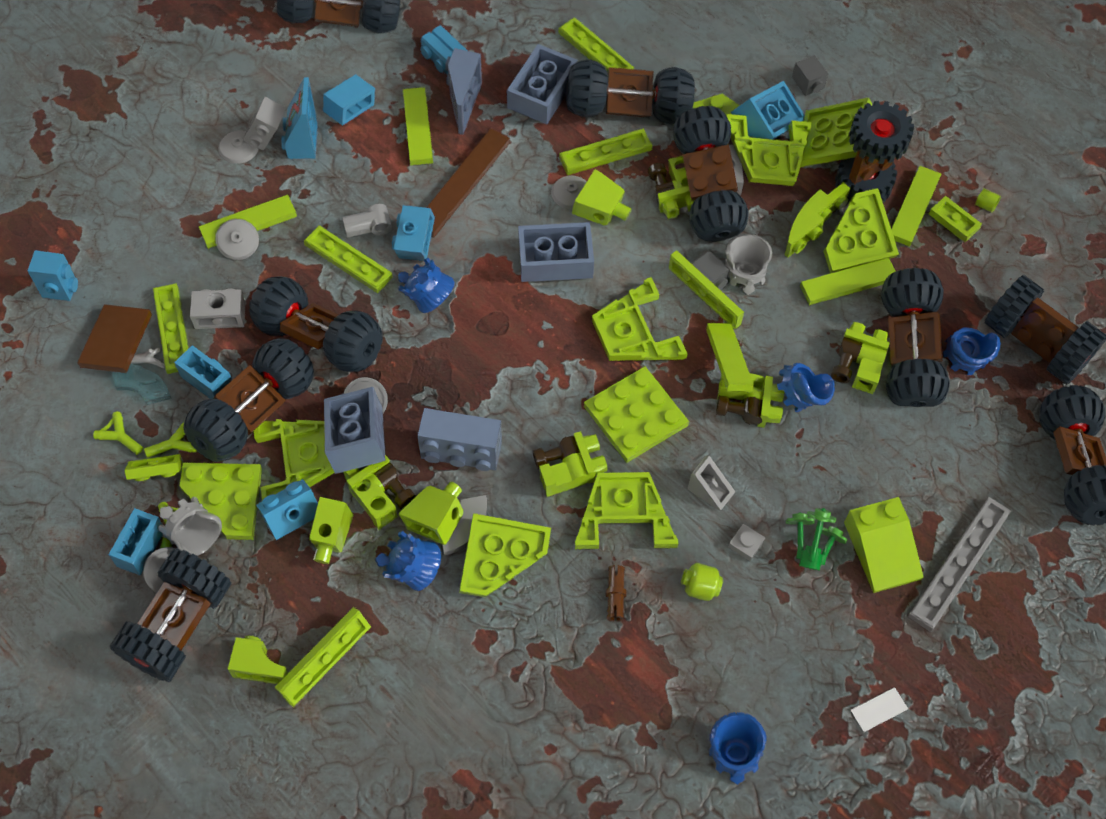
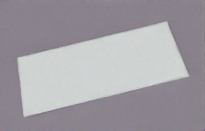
[851,688,908,732]

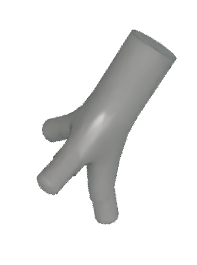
[130,347,165,369]

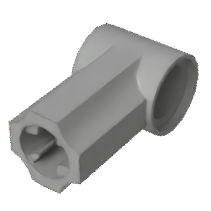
[342,204,392,237]

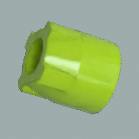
[975,188,1001,213]

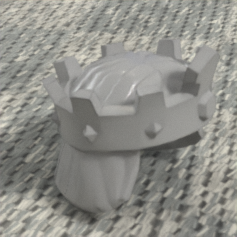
[725,234,772,295]
[158,497,222,556]

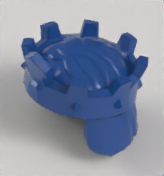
[398,258,455,313]
[943,327,1001,375]
[777,363,835,412]
[375,531,441,591]
[709,712,767,785]

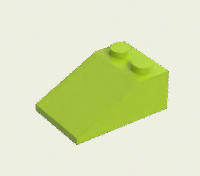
[844,497,924,593]

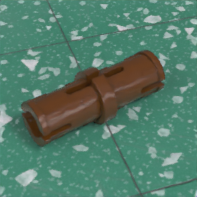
[605,565,626,622]

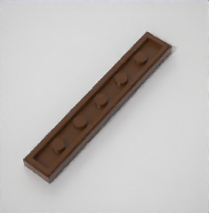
[426,129,510,238]

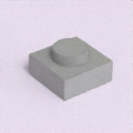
[728,524,765,561]

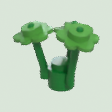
[785,508,847,571]

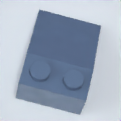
[446,48,482,135]

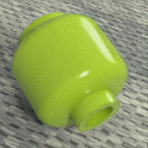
[681,563,723,601]

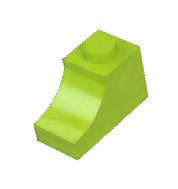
[228,636,288,684]

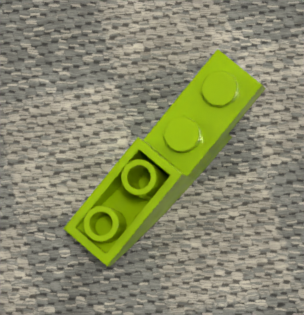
[785,183,850,258]

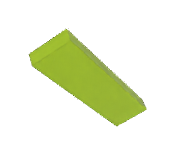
[559,17,634,74]
[403,87,433,165]
[559,128,652,176]
[891,166,941,247]
[199,195,297,249]
[304,225,393,293]
[669,250,744,329]
[800,258,895,305]
[153,283,189,374]
[706,323,753,391]
[275,607,371,707]

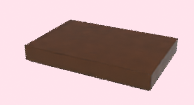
[77,304,152,373]

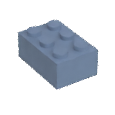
[507,44,578,124]
[518,222,594,282]
[324,387,385,474]
[418,408,502,471]

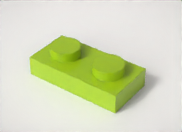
[929,196,982,242]
[125,454,182,481]

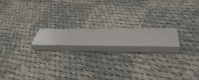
[908,497,1011,632]

